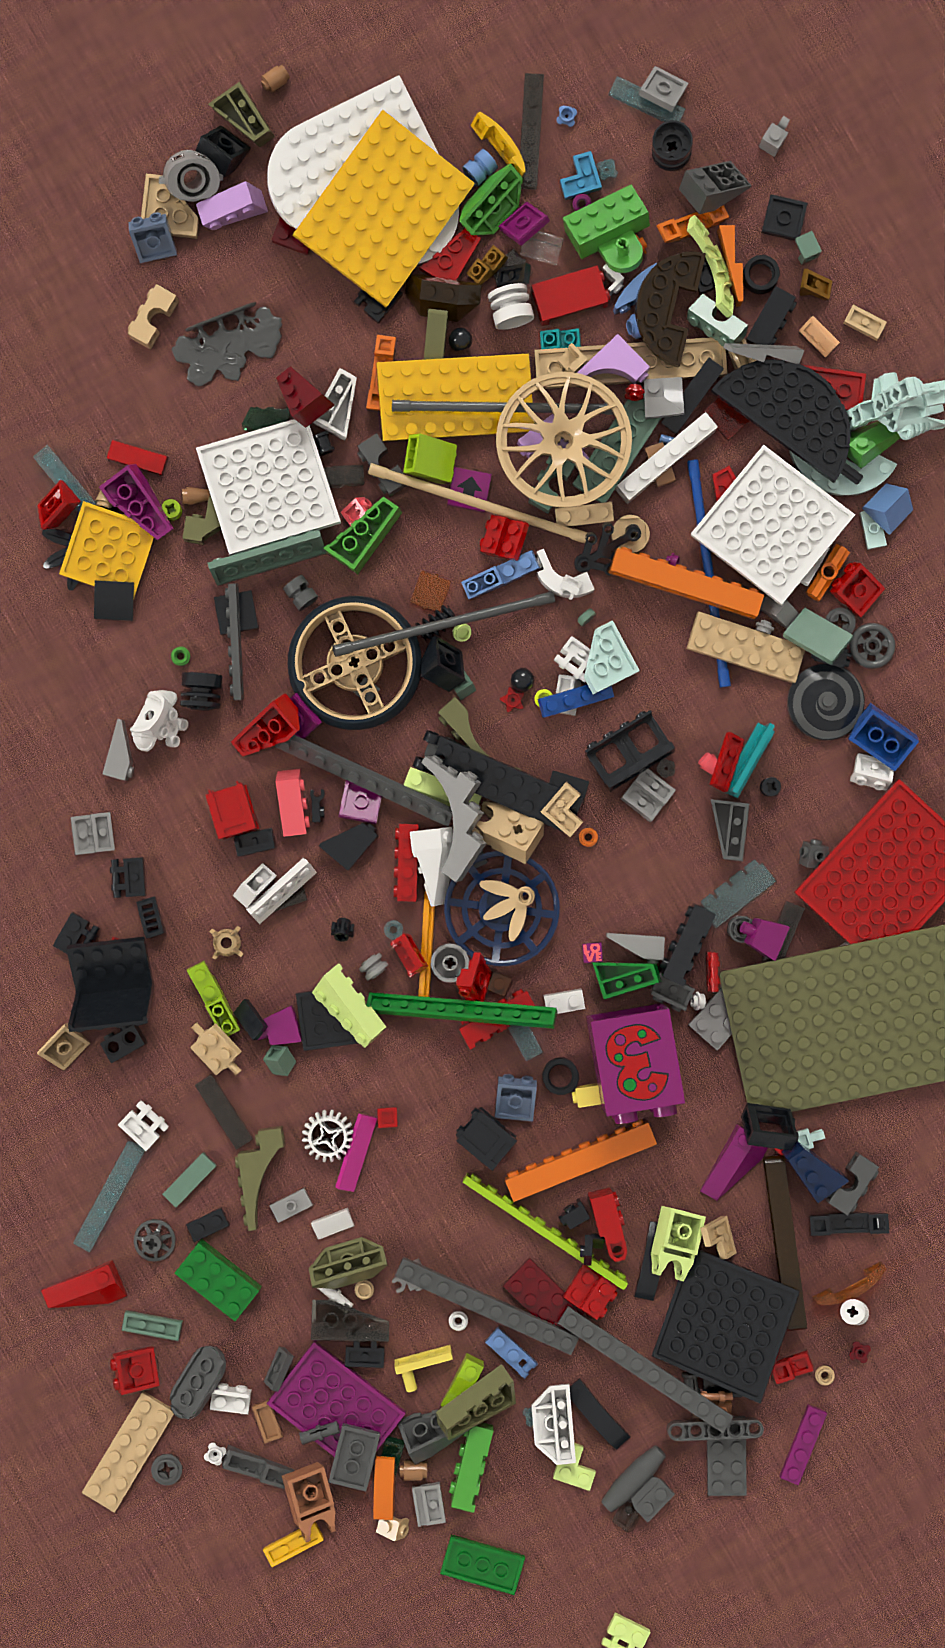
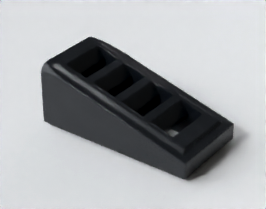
[136,896,166,939]

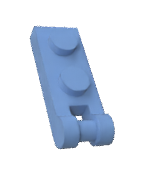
[485,1327,538,1379]

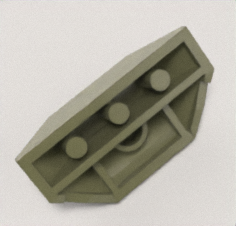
[308,1237,388,1289]

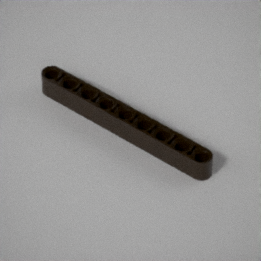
[763,1155,807,1331]

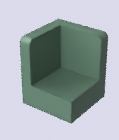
[795,231,822,265]
[263,1045,296,1076]

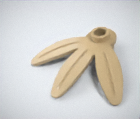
[479,880,535,942]

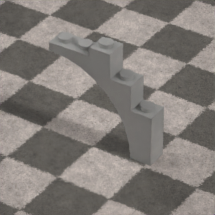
[421,755,487,882]

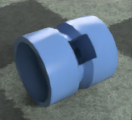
[462,149,498,187]

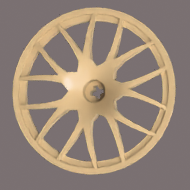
[496,372,632,508]

